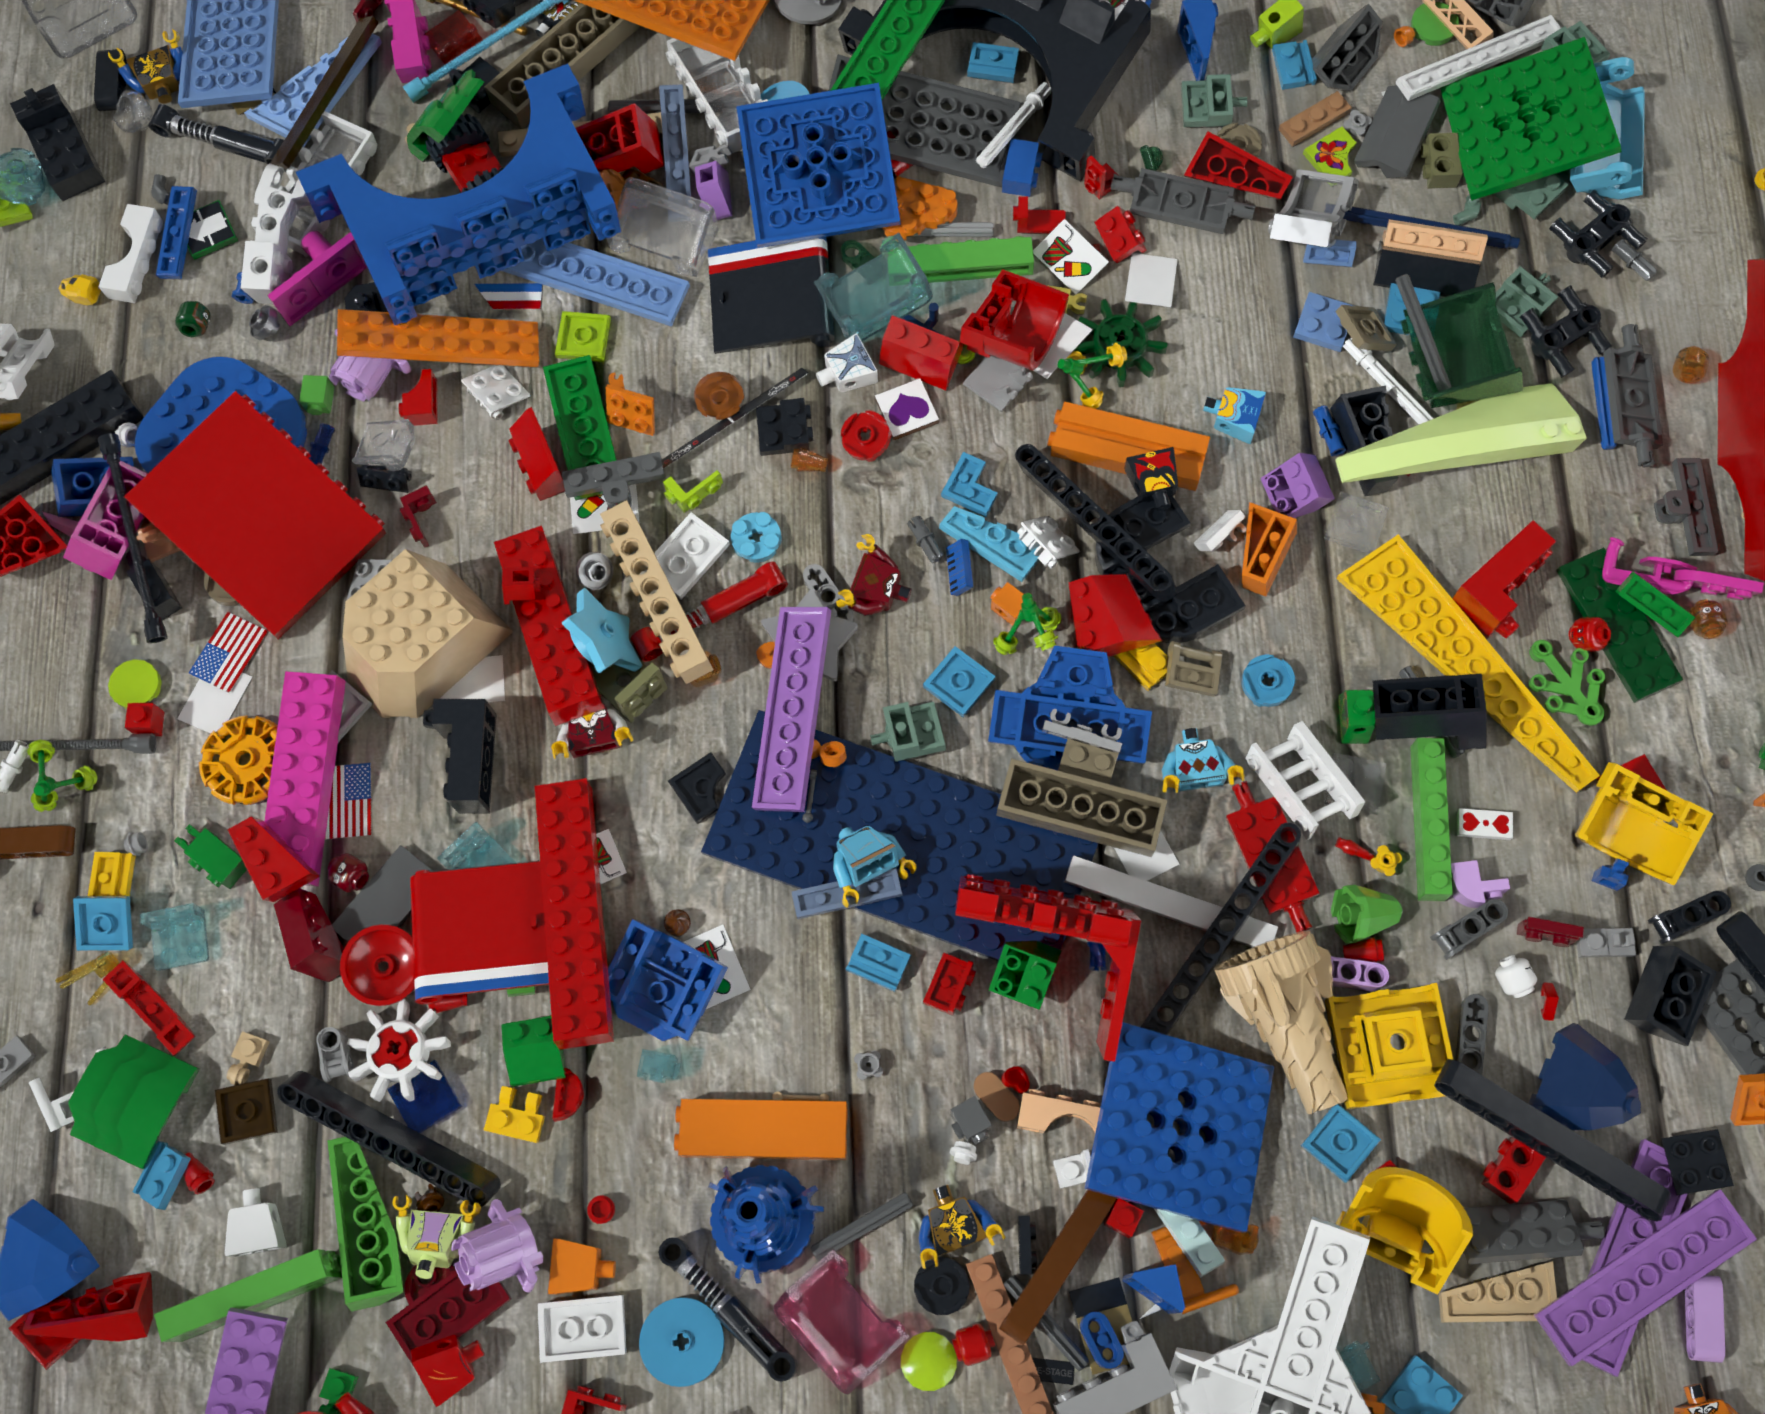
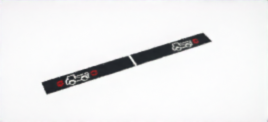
[662,368,809,468]

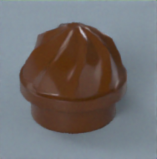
[664,909,691,936]

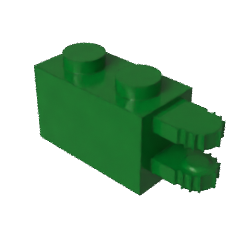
[174,824,247,889]

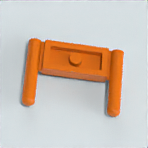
[1151,1220,1239,1315]

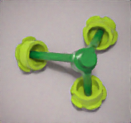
[993,593,1062,655]
[27,740,97,812]

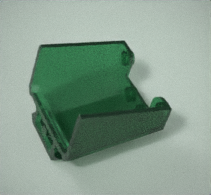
[1400,282,1523,409]

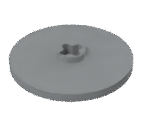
[774,0,841,24]

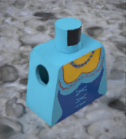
[1203,387,1266,444]

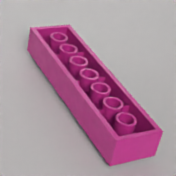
[264,671,346,887]

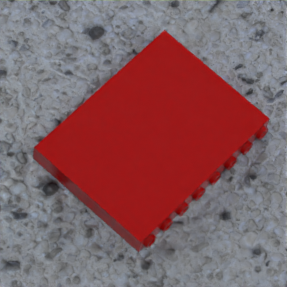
[124,391,386,640]

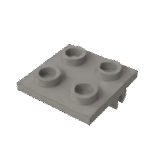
[963,355,1033,412]

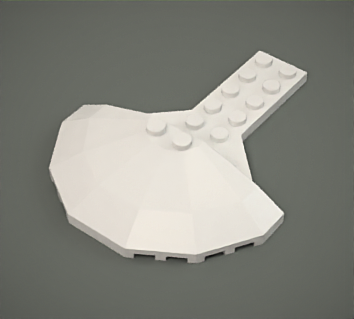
[1169,1216,1371,1414]

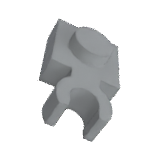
[689,145,732,173]

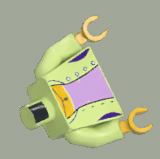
[392,1195,481,1279]

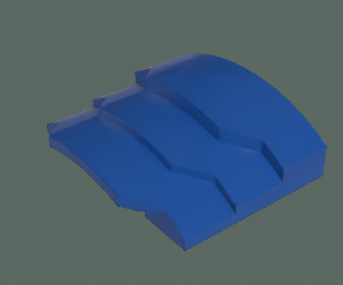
[608,919,728,1041]

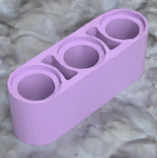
[1331,956,1389,992]
[1685,1275,1725,1363]

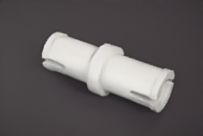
[0,740,29,793]

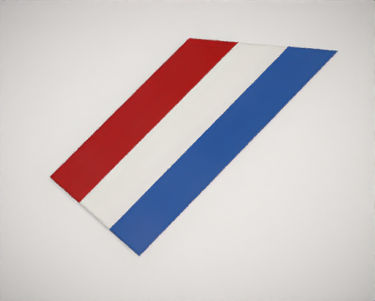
[474,283,542,309]

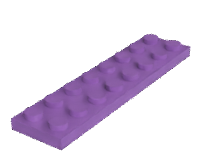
[752,607,831,812]
[1582,1139,1687,1377]
[1533,1189,1757,1366]

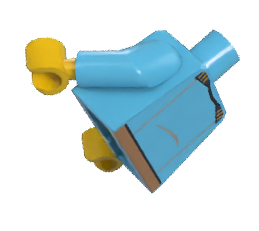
[833,826,916,908]

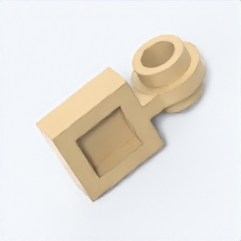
[227,1031,270,1085]

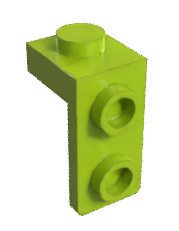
[663,470,723,513]

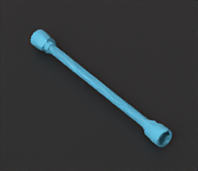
[402,0,570,103]

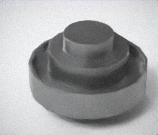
[249,305,280,340]
[576,552,613,590]

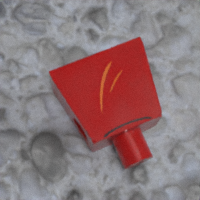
[411,1335,485,1407]

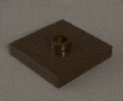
[215,1078,278,1145]

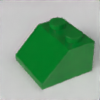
[501,1016,566,1087]

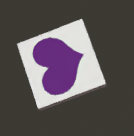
[875,379,939,441]

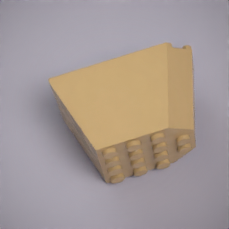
[343,549,513,718]

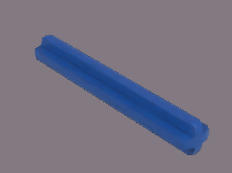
[1591,357,1617,450]

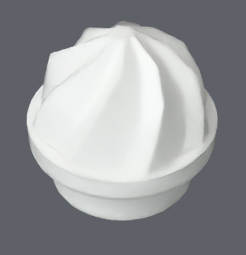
[115,423,138,447]

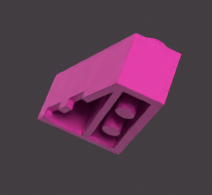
[384,0,432,84]

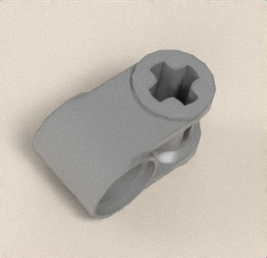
[317,1027,354,1082]

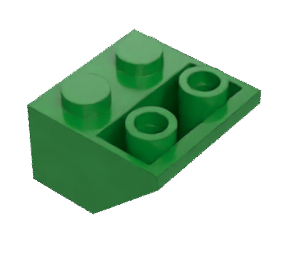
[989,941,1062,1010]

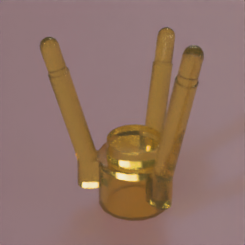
[55,950,119,1005]

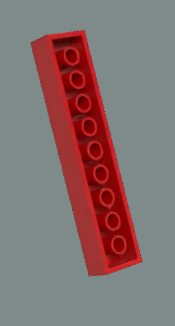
[534,778,614,1050]

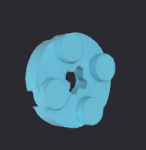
[731,512,782,563]

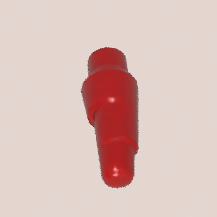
[1335,837,1375,861]

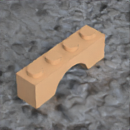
[1017,1089,1100,1134]

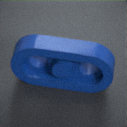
[1080,1312,1124,1369]

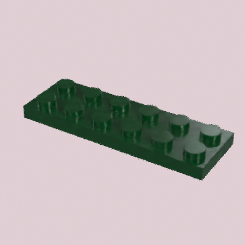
[1556,547,1683,703]

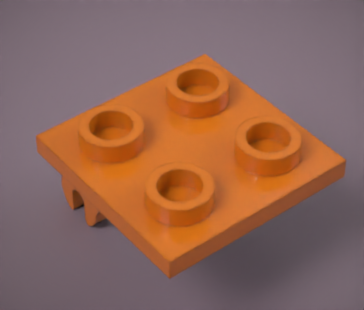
[606,372,655,436]

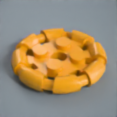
[199,715,278,805]

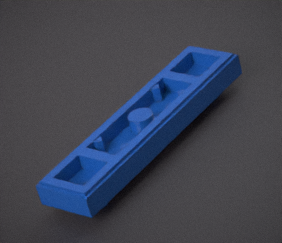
[156,186,197,279]

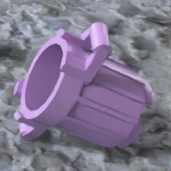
[329,329,411,402]
[451,1199,543,1292]

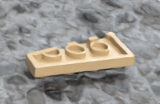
[1438,1261,1557,1323]

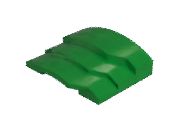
[407,69,484,162]
[68,1034,200,1169]

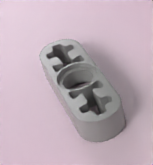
[803,564,854,622]

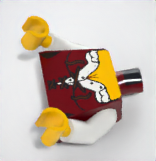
[551,704,633,759]

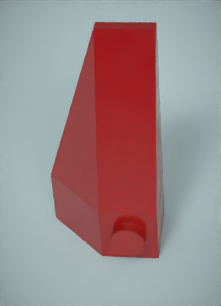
[23,1272,153,1342]

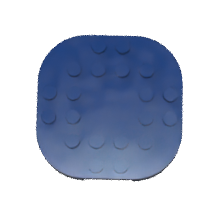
[135,357,307,473]

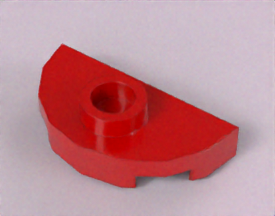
[552,1068,584,1122]

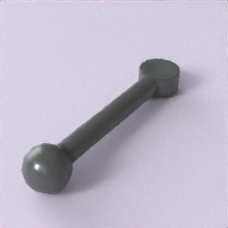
[803,769,817,823]

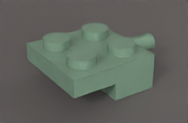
[1541,21,1610,63]
[1181,74,1247,127]
[1495,174,1569,220]
[1483,266,1558,337]
[870,702,946,762]

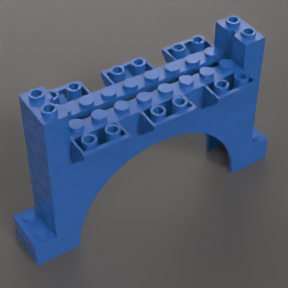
[296,63,621,326]

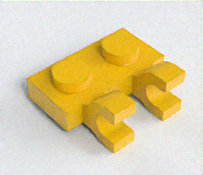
[484,1086,545,1143]

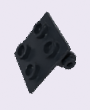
[447,56,500,113]
[1661,1129,1734,1196]

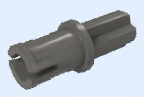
[1612,239,1657,281]
[907,516,943,563]

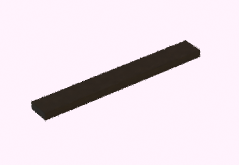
[270,16,378,169]

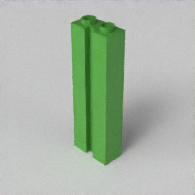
[154,1249,342,1342]

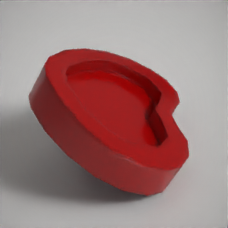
[1002,1066,1030,1094]

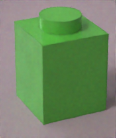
[299,375,335,415]

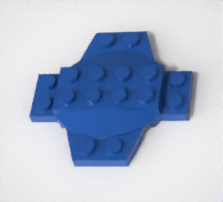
[988,646,1152,771]

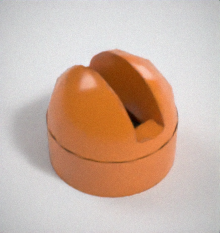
[1394,26,1415,47]

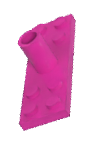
[267,231,367,326]

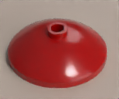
[340,925,415,1006]

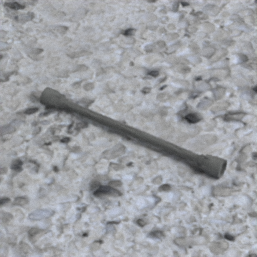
[0,733,157,754]

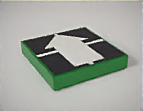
[187,200,238,260]

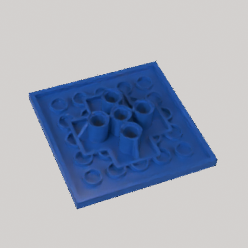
[736,83,901,248]
[1084,1022,1274,1233]

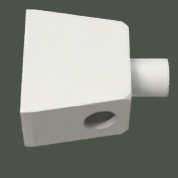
[225,1188,287,1257]

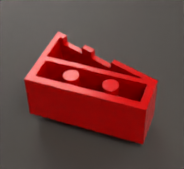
[227,816,321,903]

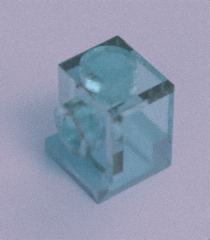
[637,1049,681,1083]

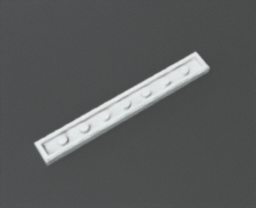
[1396,15,1561,101]
[1065,856,1278,947]

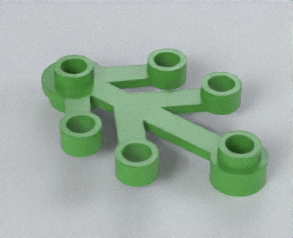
[1529,640,1605,726]

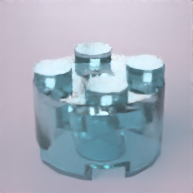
[0,148,46,206]

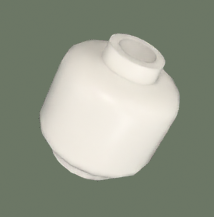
[1495,955,1537,998]

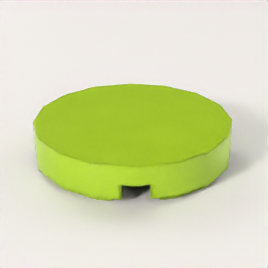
[108,659,162,709]

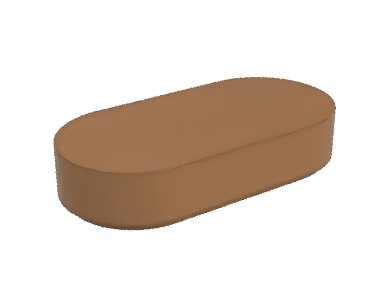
[974,1072,1020,1122]

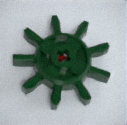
[1074,299,1168,387]

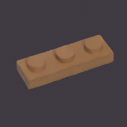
[1279,91,1352,147]

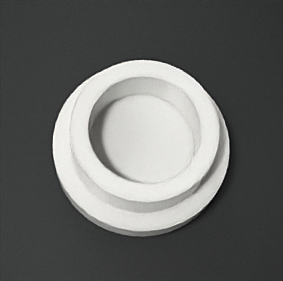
[950,1141,977,1165]

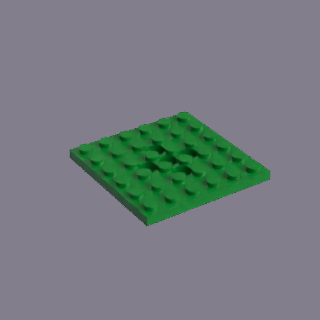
[1440,37,1622,201]

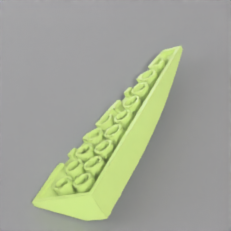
[1335,383,1587,483]

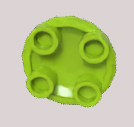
[901,1332,957,1391]

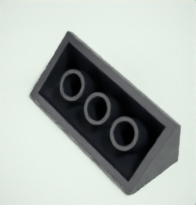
[1373,241,1481,301]

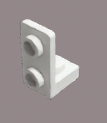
[1053,1149,1091,1189]

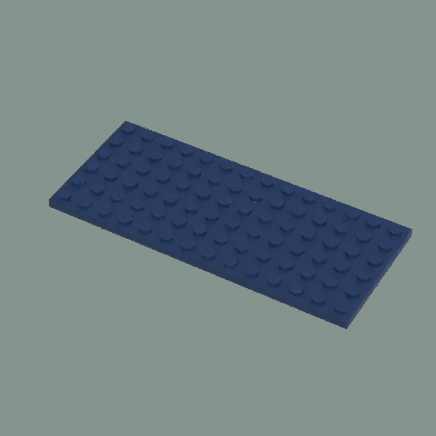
[701,710,1098,961]

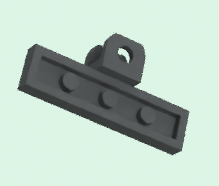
[562,452,665,509]
[1654,458,1718,556]

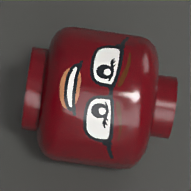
[328,853,369,892]

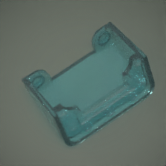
[814,233,933,342]

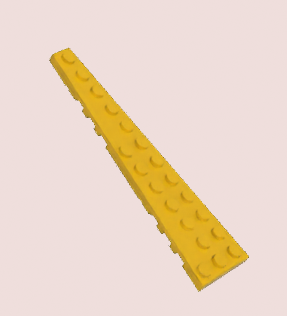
[1336,534,1600,793]

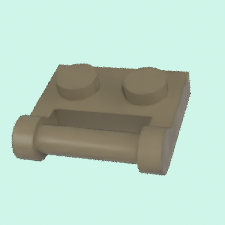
[1165,641,1222,697]

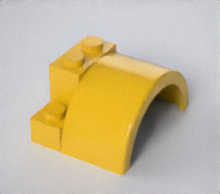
[1575,762,1713,885]
[1335,1167,1473,1295]

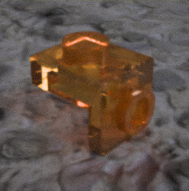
[1211,1224,1259,1255]

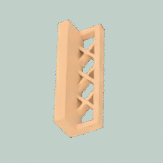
[1422,0,1493,49]
[1382,219,1488,261]

